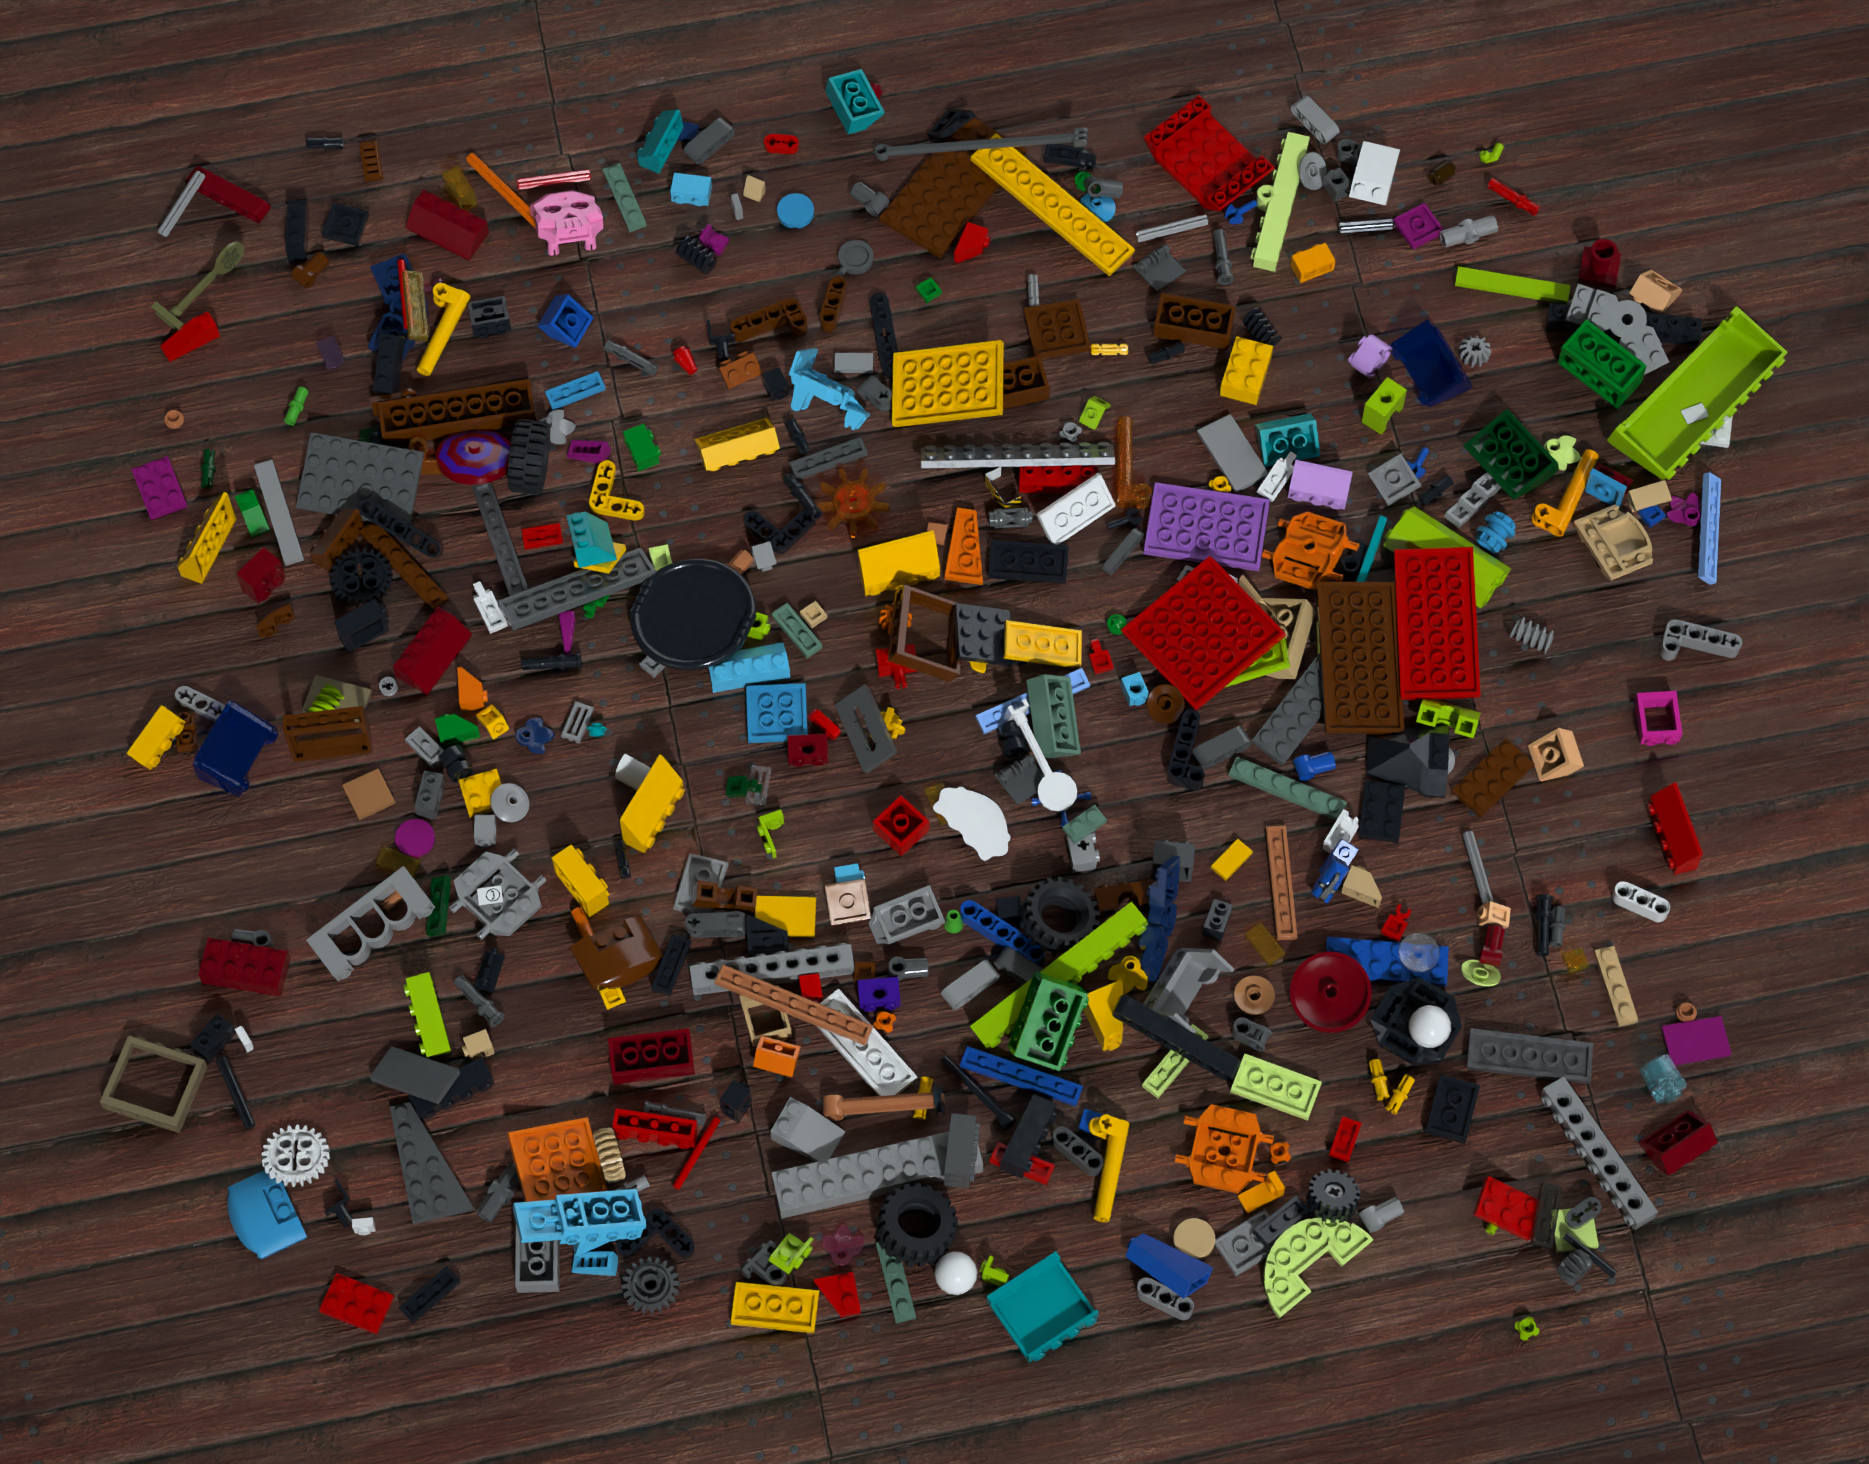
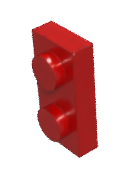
[521,523,563,550]
[1329,1116,1362,1162]

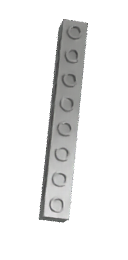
[690,943,855,995]
[1541,1076,1658,1230]

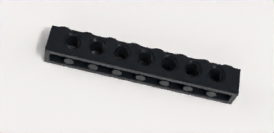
[1546,303,1702,346]

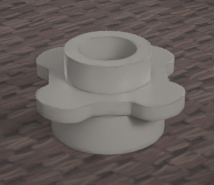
[1059,422,1082,443]

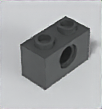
[414,771,446,819]

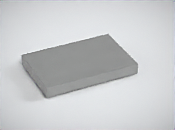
[673,853,728,914]
[1214,1209,1279,1277]

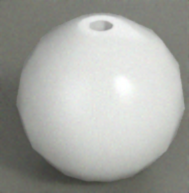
[1409,1005,1451,1048]
[934,1251,977,1295]

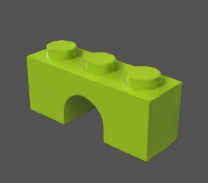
[1416,699,1481,738]

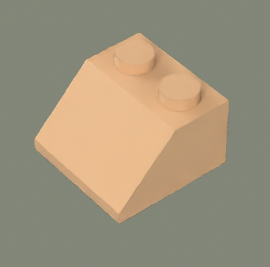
[1629,270,1683,314]
[1528,728,1584,781]

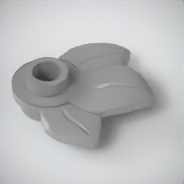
[540,410,576,445]

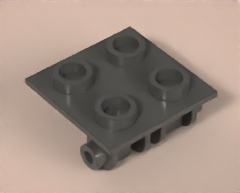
[1133,245,1186,292]
[994,754,1044,805]

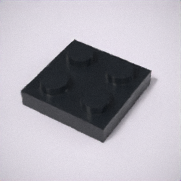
[322,203,370,246]

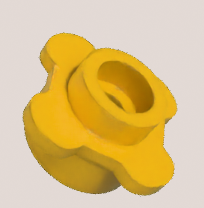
[1209,476,1231,493]

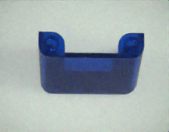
[1390,319,1473,408]
[193,700,278,797]

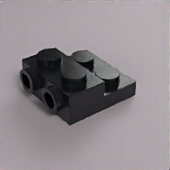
[467,296,511,338]

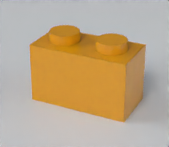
[1290,243,1336,283]

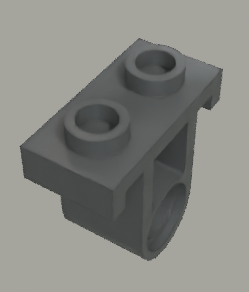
[742,1240,787,1287]

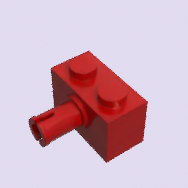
[876,644,918,689]

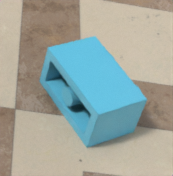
[670,173,712,206]

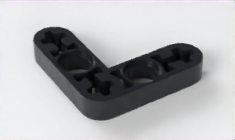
[744,509,816,554]
[617,1209,695,1258]

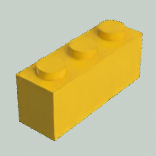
[126,705,186,770]

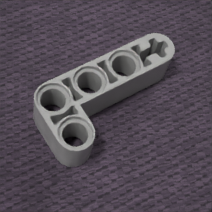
[1660,619,1742,661]

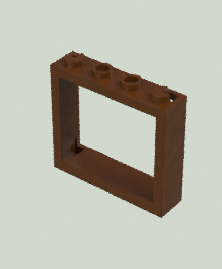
[888,584,962,682]
[282,706,373,762]

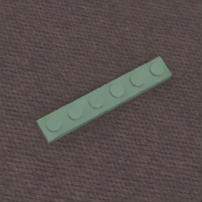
[1229,757,1347,820]

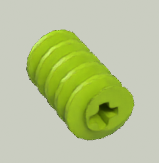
[308,683,344,712]

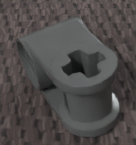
[857,376,892,411]
[1231,1018,1273,1052]

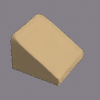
[743,175,766,202]

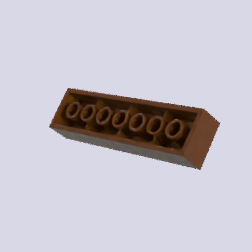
[377,379,537,446]

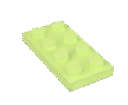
[1230,1054,1322,1121]

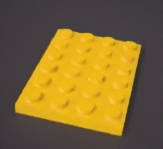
[892,340,1004,427]

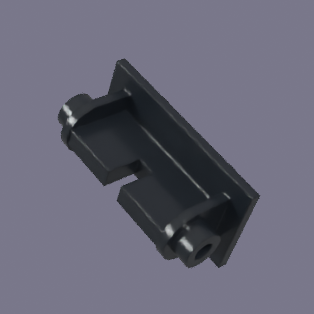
[474,948,505,992]

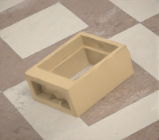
[739,985,792,1047]

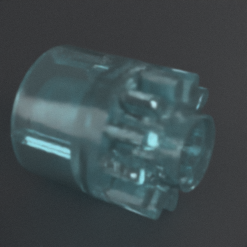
[1638,1054,1687,1104]

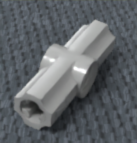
[1439,215,1498,248]

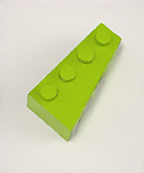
[403,972,452,1059]

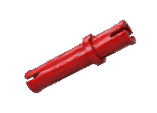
[1487,178,1541,216]

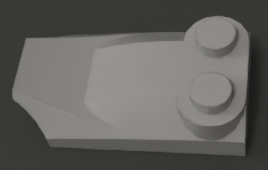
[868,885,945,944]

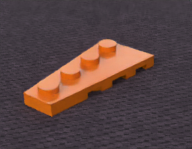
[945,508,983,585]

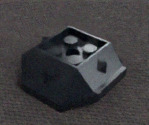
[1370,977,1462,1066]

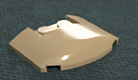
[1574,504,1653,581]

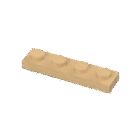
[1594,946,1638,1027]

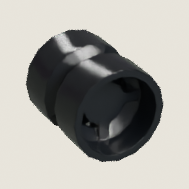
[999,722,1028,758]
[438,745,474,783]

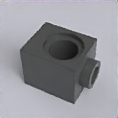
[1323,167,1352,202]

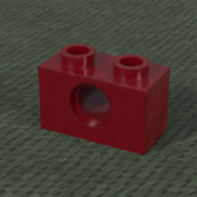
[787,734,828,767]

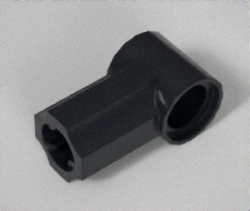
[1340,539,1368,580]

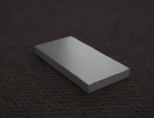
[1197,414,1269,493]

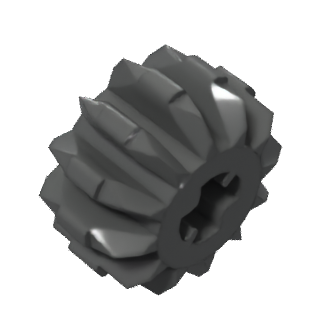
[1557,1249,1592,1285]

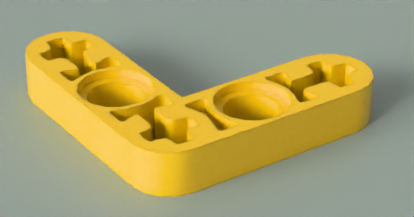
[589,460,645,521]

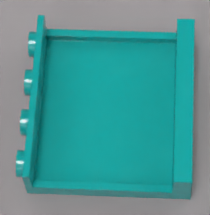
[986,1251,1099,1363]

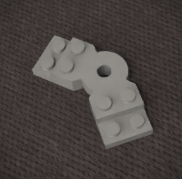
[1565,284,1669,375]

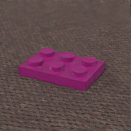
[131,456,188,520]

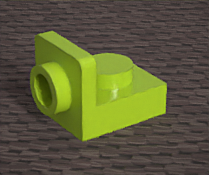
[980,1255,1009,1287]

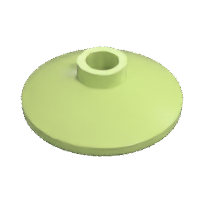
[1461,960,1501,986]

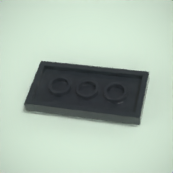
[988,540,1069,584]

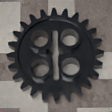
[329,547,393,608]

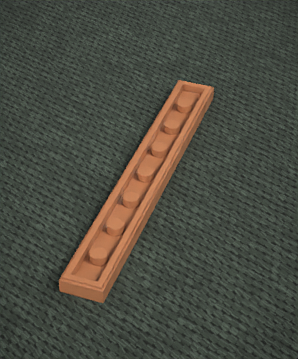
[714,964,873,1046]

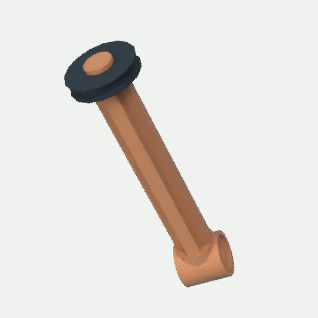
[823,1084,945,1121]

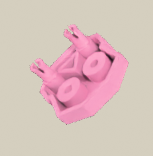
[530,190,603,256]

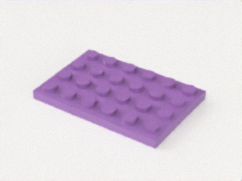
[1144,483,1270,571]

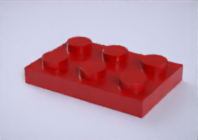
[1473,1176,1543,1241]
[319,1273,394,1335]

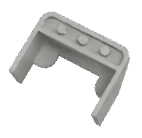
[1143,948,1234,1034]

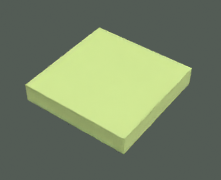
[1550,1206,1599,1253]

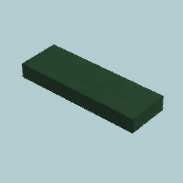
[426,875,451,937]

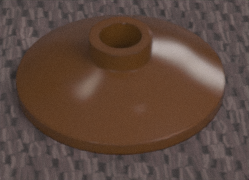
[1147,684,1185,724]

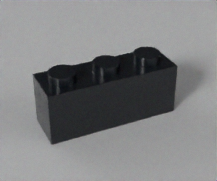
[285,200,310,261]
[373,334,406,393]

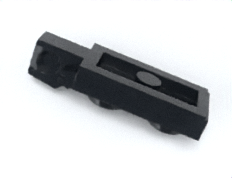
[1044,144,1097,167]

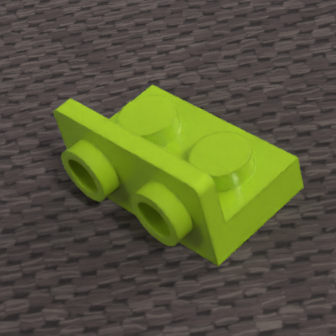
[768,1233,814,1274]

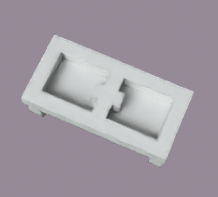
[1323,809,1359,853]

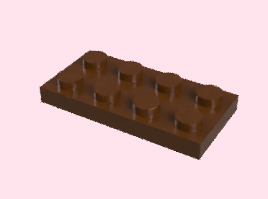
[1451,738,1535,818]

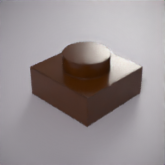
[854,962,876,984]

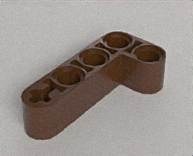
[730,298,808,342]

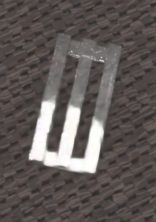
[746,765,772,807]

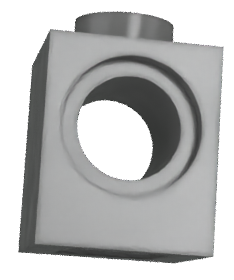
[750,541,777,572]
[474,815,497,847]

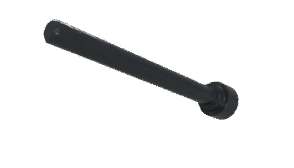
[941,1055,1017,1130]

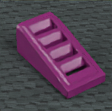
[567,440,611,464]
[559,611,576,654]

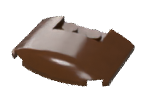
[570,916,663,989]

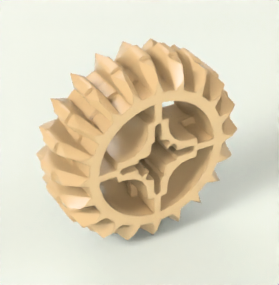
[593,1127,626,1183]

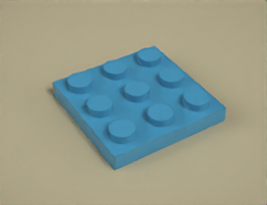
[746,683,808,743]

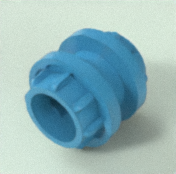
[1476,511,1516,553]

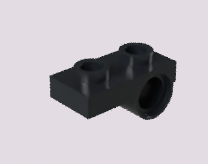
[1202,899,1233,941]

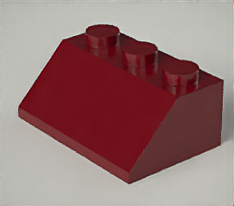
[1639,1110,1718,1175]

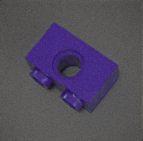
[858,977,900,1012]

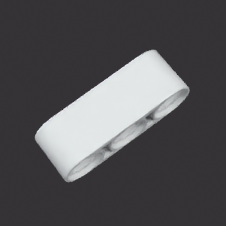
[1612,881,1670,922]

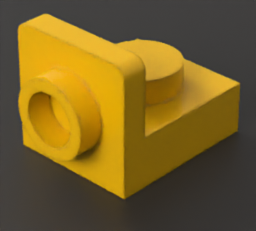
[476,704,509,739]

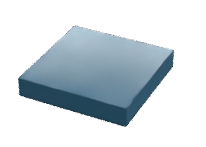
[1584,468,1627,507]

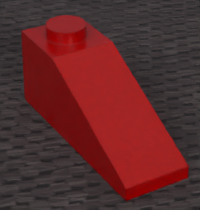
[160,311,220,362]

